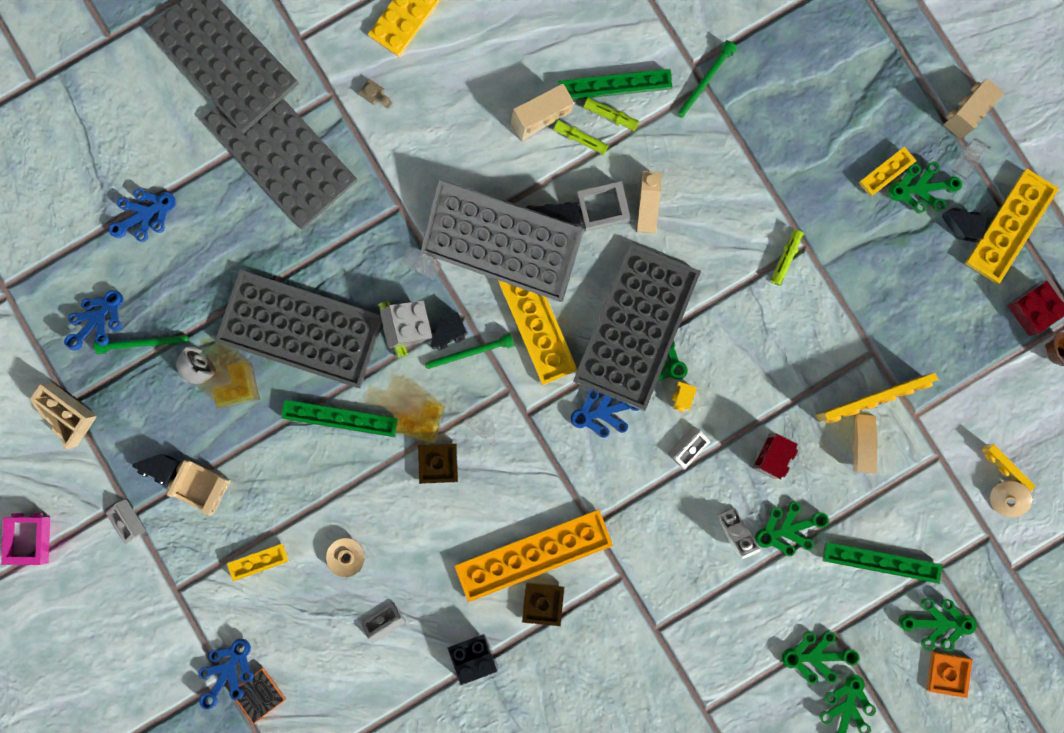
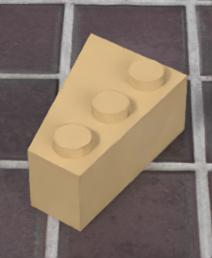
[944,78,1004,140]
[511,84,574,141]
[30,383,97,449]

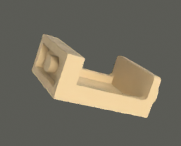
[167,460,231,516]

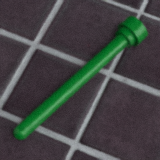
[677,40,738,118]
[425,332,515,369]
[94,335,189,355]

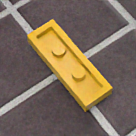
[859,146,916,197]
[981,444,1036,492]
[227,543,289,582]

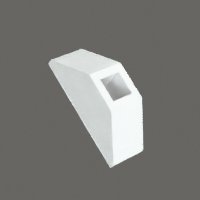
[718,508,761,559]

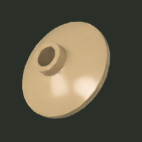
[990,480,1032,517]
[326,538,365,577]

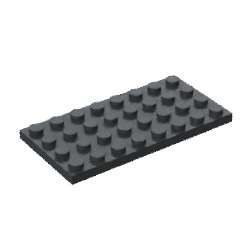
[147,0,299,134]
[202,99,358,230]
[420,179,585,302]
[573,242,701,411]
[215,270,383,389]

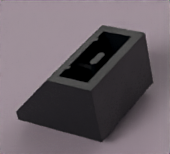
[447,634,499,686]

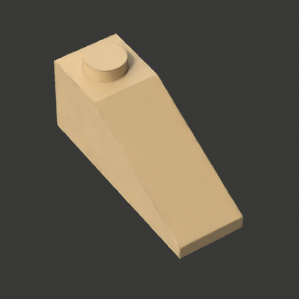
[637,171,662,234]

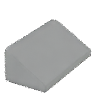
[668,426,711,470]
[106,500,146,544]
[361,602,406,643]

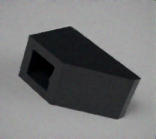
[942,208,987,243]
[430,312,468,351]
[132,454,181,485]

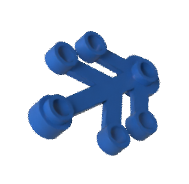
[109,188,176,242]
[64,290,124,351]
[570,390,640,438]
[198,639,254,710]

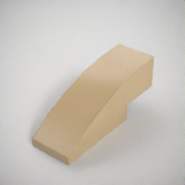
[852,414,878,474]

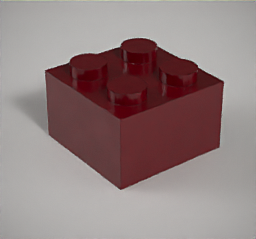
[1006,281,1064,336]
[752,433,798,480]

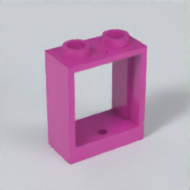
[1,513,50,565]

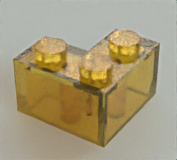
[212,361,260,409]
[396,400,446,444]

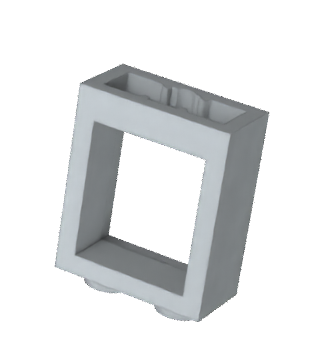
[574,181,631,232]

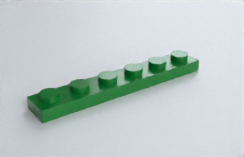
[558,69,673,100]
[281,400,399,437]
[822,542,943,584]

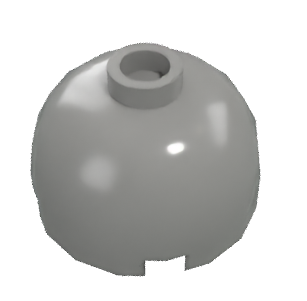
[176,347,217,384]

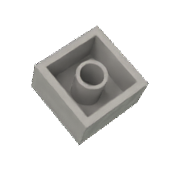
[380,301,432,348]

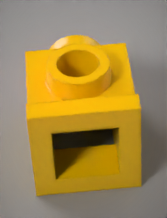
[672,381,697,412]

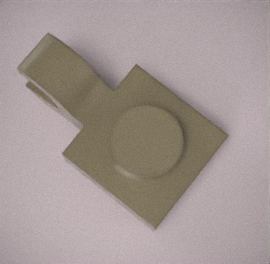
[358,79,392,109]

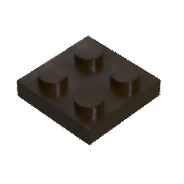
[418,444,458,484]
[522,582,565,627]

